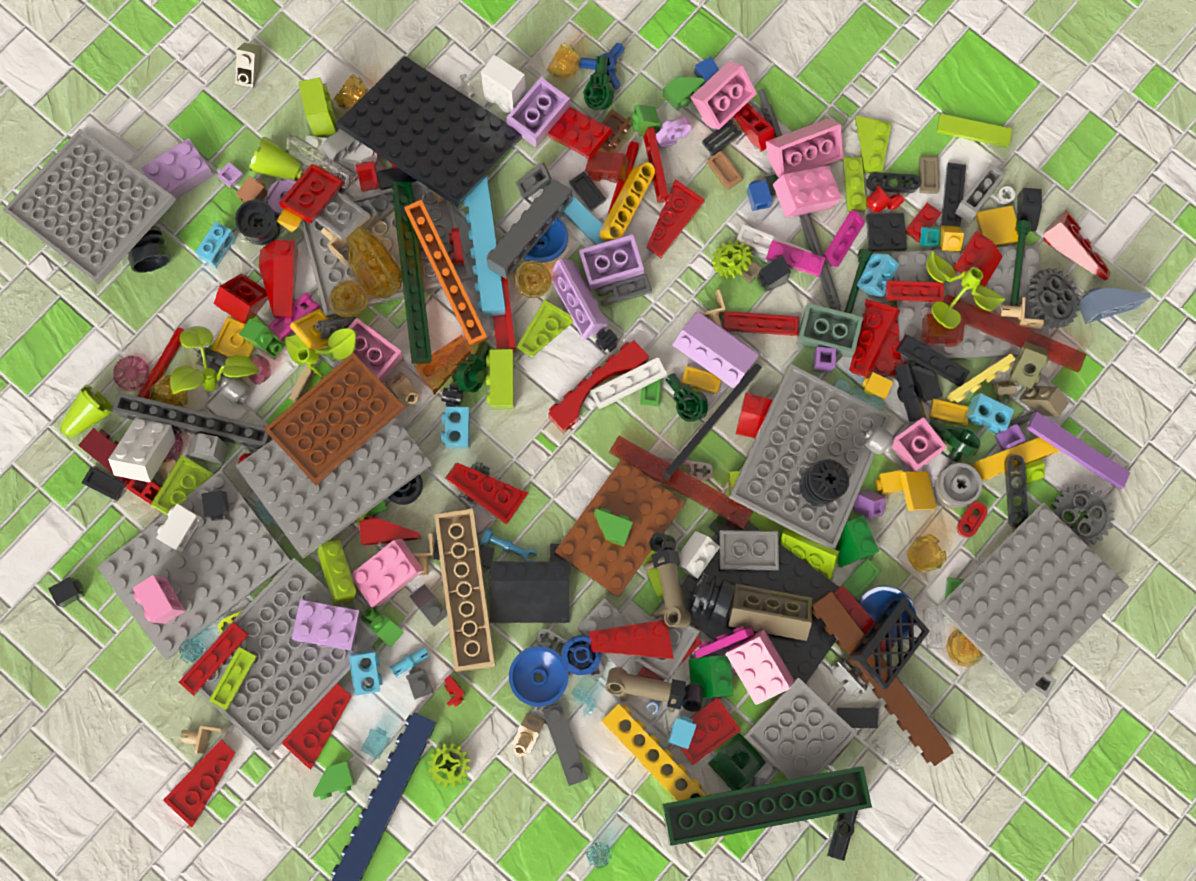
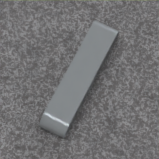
[320,129,362,163]

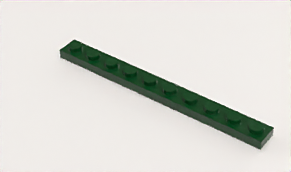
[391,182,432,364]

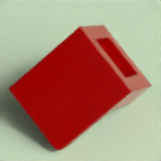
[355,161,380,192]

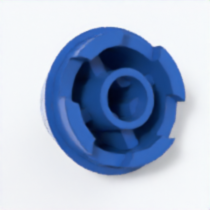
[562,635,602,675]

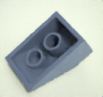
[1078,287,1151,324]

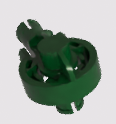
[583,56,614,110]
[452,342,491,393]
[665,373,708,422]
[929,417,980,463]

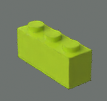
[486,349,514,410]
[317,540,356,606]

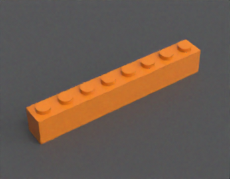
[404,199,488,347]

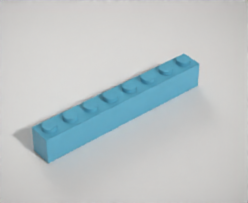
[464,176,506,317]

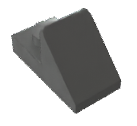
[516,162,552,199]
[361,194,394,232]
[409,584,448,627]

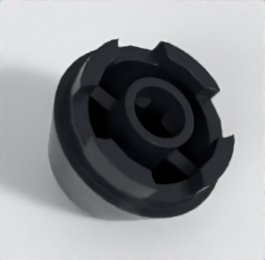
[388,475,423,505]

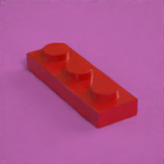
[886,281,944,302]

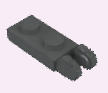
[597,274,652,306]

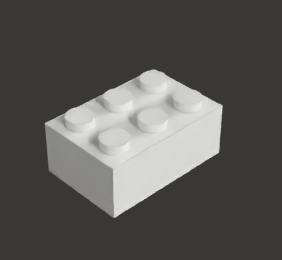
[481,55,526,113]
[109,418,176,482]

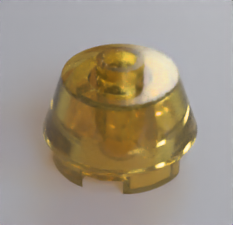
[546,42,581,79]
[333,74,369,110]
[514,261,552,298]
[329,280,368,317]
[149,375,188,407]
[907,534,947,573]
[946,629,984,667]

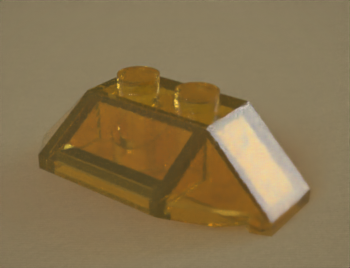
[346,226,402,299]

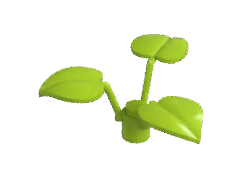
[927,251,1005,329]
[170,326,259,394]
[284,328,356,387]

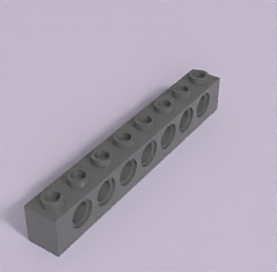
[112,392,272,449]

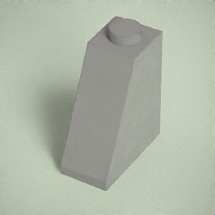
[186,433,228,465]

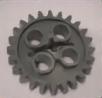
[1027,268,1080,329]
[1051,484,1115,546]

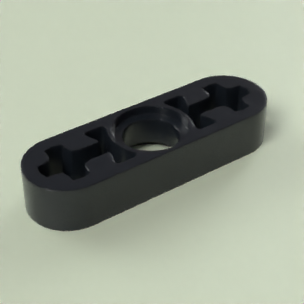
[866,172,921,193]

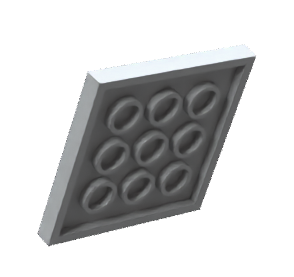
[743,677,857,779]

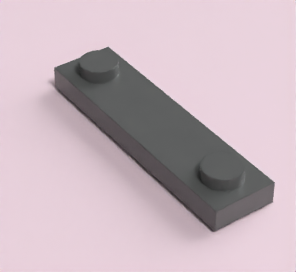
[542,703,588,786]

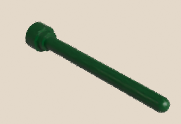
[1010,220,1031,306]
[844,249,873,314]

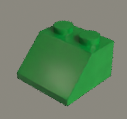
[835,516,879,568]
[688,655,733,698]

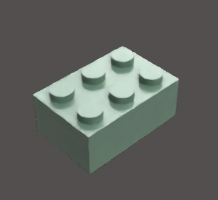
[796,303,863,358]

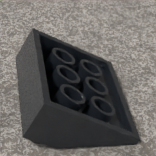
[490,561,570,623]

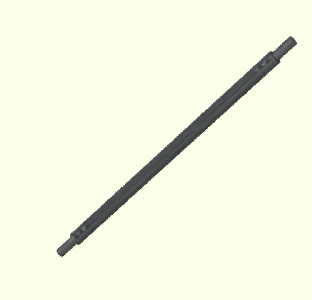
[758,89,842,311]

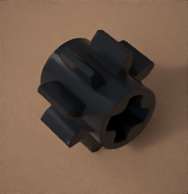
[595,328,618,352]
[441,384,463,407]

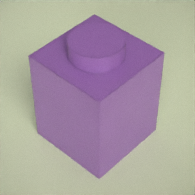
[813,347,836,373]

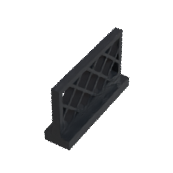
[849,597,930,689]

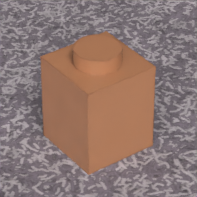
[236,176,267,203]

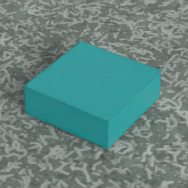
[920,227,940,247]

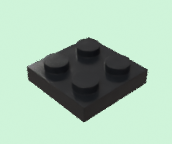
[866,213,907,252]

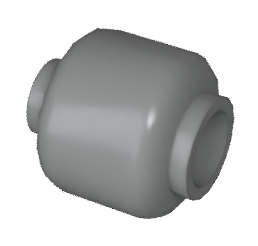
[221,377,250,404]
[864,426,894,455]

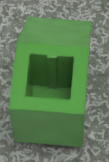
[663,77,705,111]
[631,104,661,137]
[239,319,285,360]
[594,508,633,547]
[360,607,404,647]
[313,761,356,800]

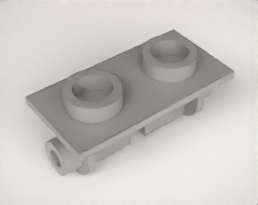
[829,658,868,698]

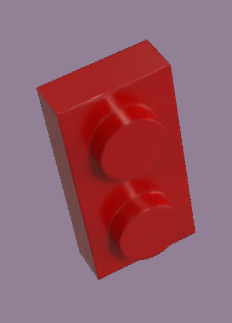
[905,202,942,243]

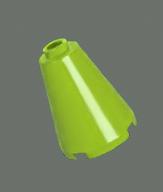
[249,136,304,181]
[60,385,113,437]

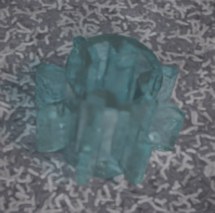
[179,638,204,663]
[586,842,612,868]

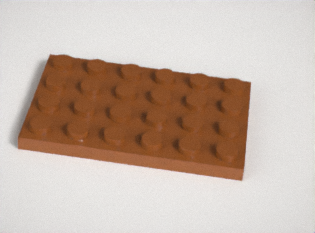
[264,353,405,486]
[555,458,685,598]

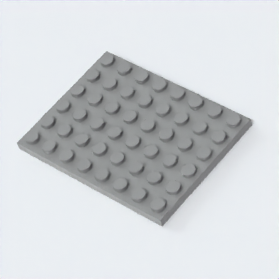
[3,129,176,285]
[301,181,472,318]
[890,245,1052,362]
[728,364,891,549]
[236,417,431,558]
[97,470,291,660]
[937,502,1129,695]
[182,558,380,757]

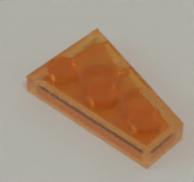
[414,335,473,395]

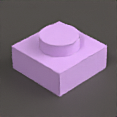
[216,162,244,189]

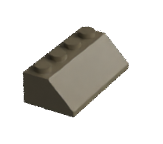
[729,584,812,641]

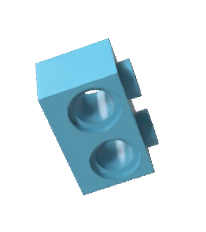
[195,221,236,268]
[857,254,899,296]
[965,394,1014,433]
[441,407,470,449]
[348,649,383,696]
[667,716,696,749]

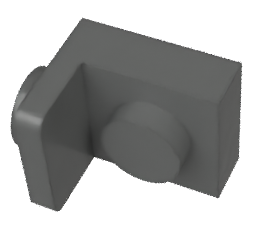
[406,667,434,700]

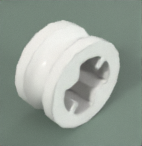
[997,186,1015,204]

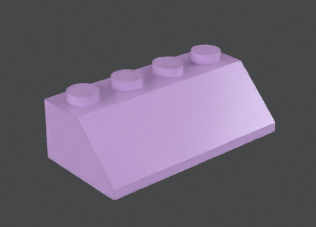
[549,258,608,340]
[673,311,760,389]

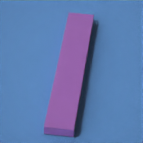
[1026,411,1130,489]

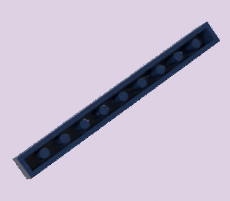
[331,712,437,881]

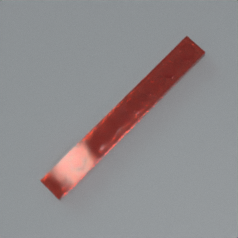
[943,294,1086,372]
[609,436,754,529]

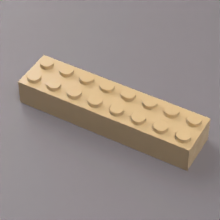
[434,509,496,672]

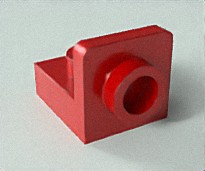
[444,675,466,707]

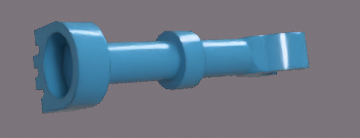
[479,528,537,562]

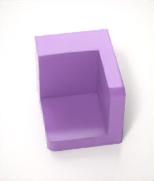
[994,424,1026,451]
[853,489,886,519]

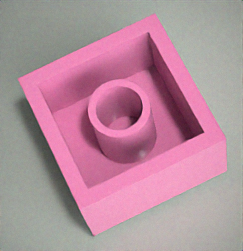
[891,417,947,472]
[133,575,185,624]

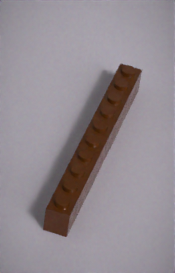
[811,589,954,767]

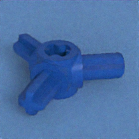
[579,43,625,90]

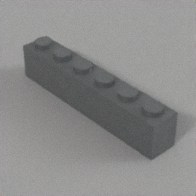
[487,179,573,279]

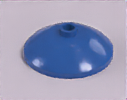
[524,218,568,263]
[859,585,916,643]
[509,646,568,707]

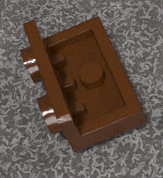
[601,109,631,152]

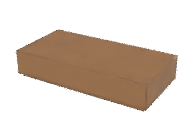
[706,150,743,191]

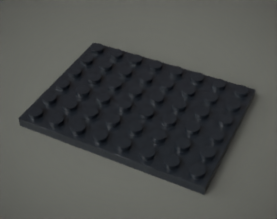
[337,56,522,207]
[681,512,859,684]

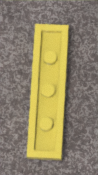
[946,354,1016,403]

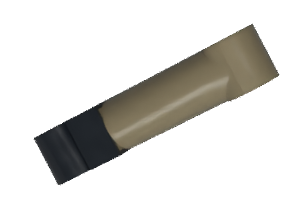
[643,533,691,628]
[605,667,704,712]

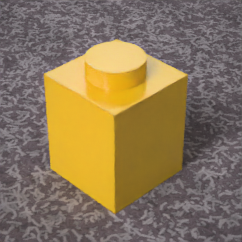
[939,226,964,251]
[861,372,893,403]
[875,470,903,496]

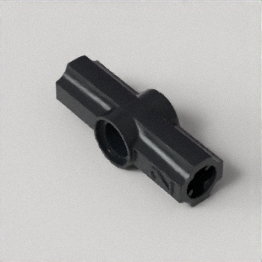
[894,363,926,422]
[827,810,858,861]

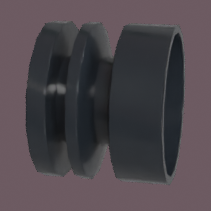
[235,199,281,246]
[127,226,171,273]
[799,459,849,507]
[690,572,736,623]

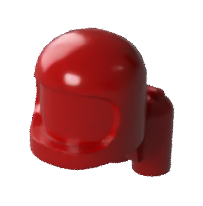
[866,185,906,212]

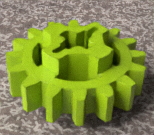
[711,240,753,279]
[427,743,471,788]

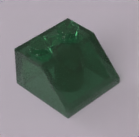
[707,733,766,790]

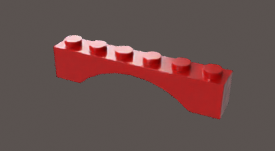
[548,340,649,434]

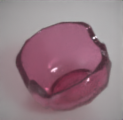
[248,354,271,385]

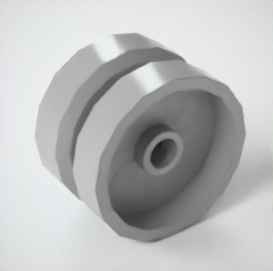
[934,463,982,509]

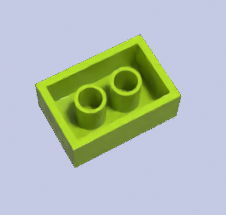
[298,77,337,137]

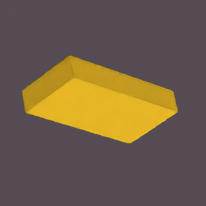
[681,365,721,395]
[929,399,969,426]

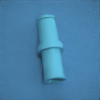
[390,646,430,677]

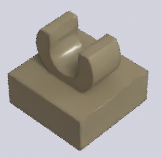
[992,380,1017,402]

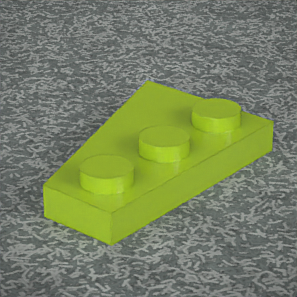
[854,116,892,174]
[516,299,574,358]
[150,455,214,515]
[781,529,839,581]

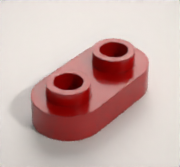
[448,228,464,265]
[956,502,987,538]

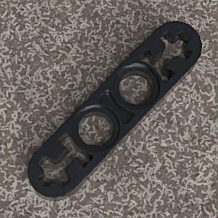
[1004,454,1028,529]

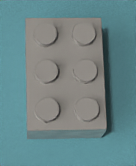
[577,598,632,668]

